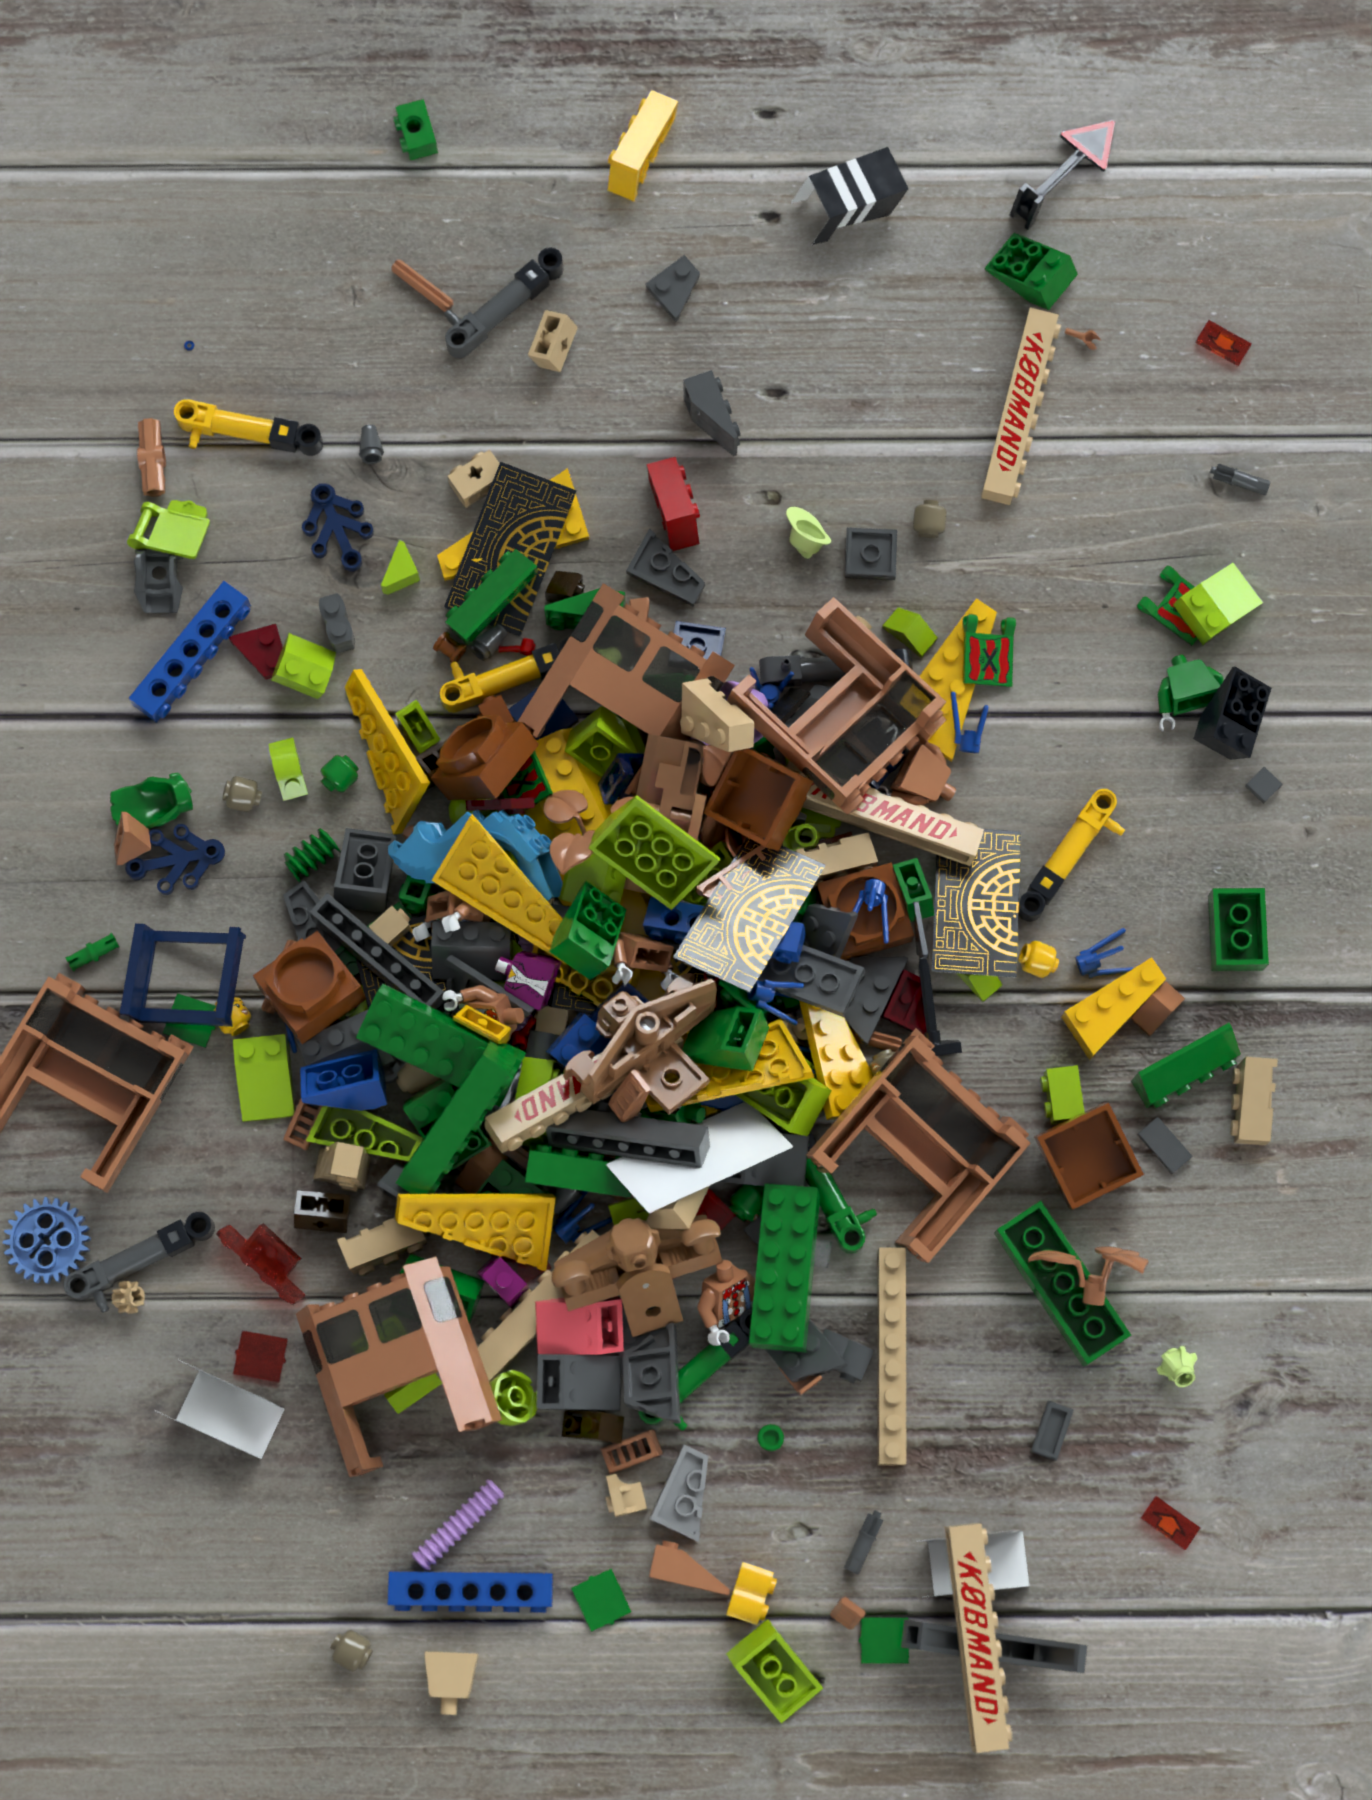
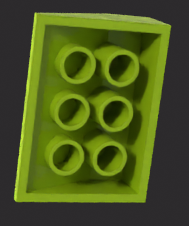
[588,795,720,910]

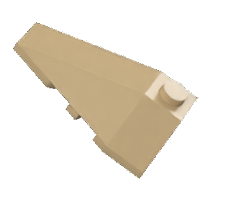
[646,1186,709,1229]

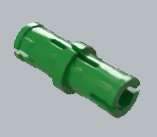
[65,933,120,972]

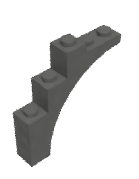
[901,1620,1088,1674]

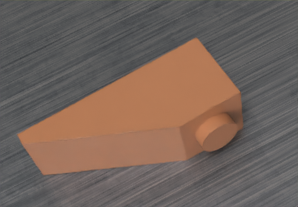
[649,1540,730,1596]

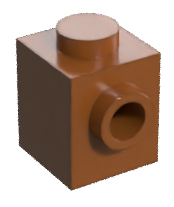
[476,695,514,723]

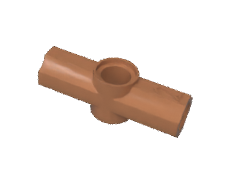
[137,418,166,497]

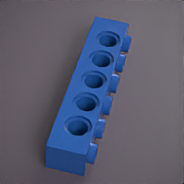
[129,581,251,723]
[643,897,806,963]
[388,1572,553,1613]

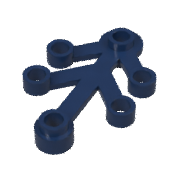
[302,483,374,571]
[125,824,225,895]

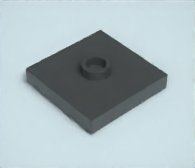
[845,528,897,580]

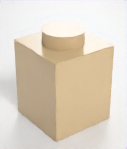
[369,906,411,947]
[534,1005,577,1035]

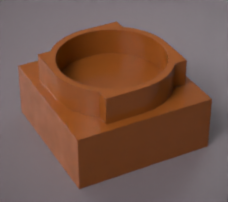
[431,715,539,800]
[703,748,814,851]
[816,862,914,961]
[253,931,366,1044]
[1034,1102,1144,1210]

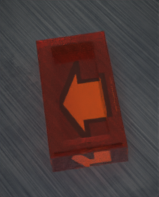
[1195,320,1252,367]
[1140,1496,1200,1550]

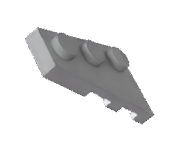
[649,1444,708,1542]

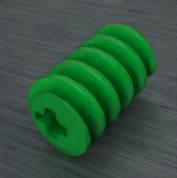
[284,828,341,883]

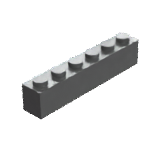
[309,893,446,1010]
[546,1110,710,1168]

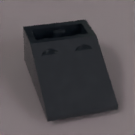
[1193,667,1272,760]

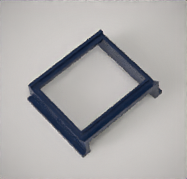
[119,923,246,1027]

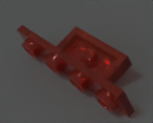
[216,1223,305,1305]

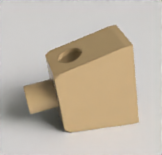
[425,1651,479,1715]

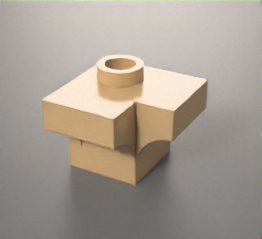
[605,1474,647,1517]

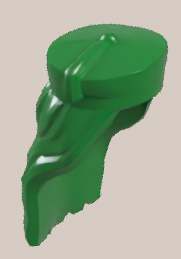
[110,773,193,829]

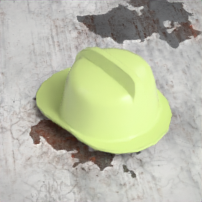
[786,507,831,559]

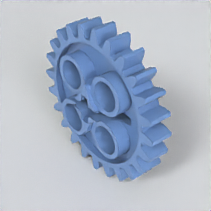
[3,1197,91,1284]

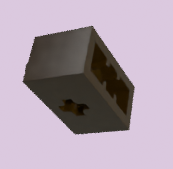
[294,1190,350,1233]

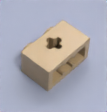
[528,310,578,372]
[448,449,500,508]

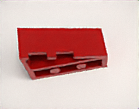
[646,457,700,552]

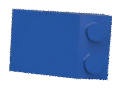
[546,1012,617,1098]
[300,1049,387,1111]

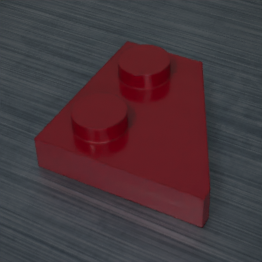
[229,624,283,680]

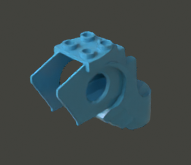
[388,810,563,901]

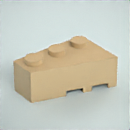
[680,678,754,752]
[796,832,878,889]
[1230,1057,1278,1145]
[313,1142,371,1192]
[337,1218,428,1276]

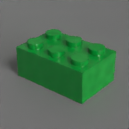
[1208,888,1269,971]

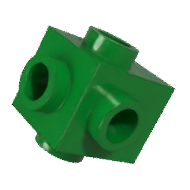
[399,875,438,915]

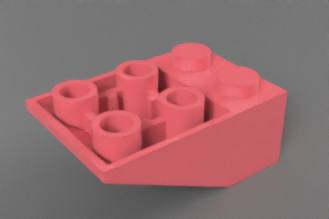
[535,1296,624,1355]

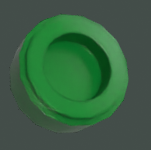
[757,1424,784,1452]

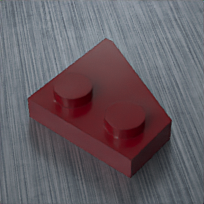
[466,798,535,814]
[882,970,926,1035]

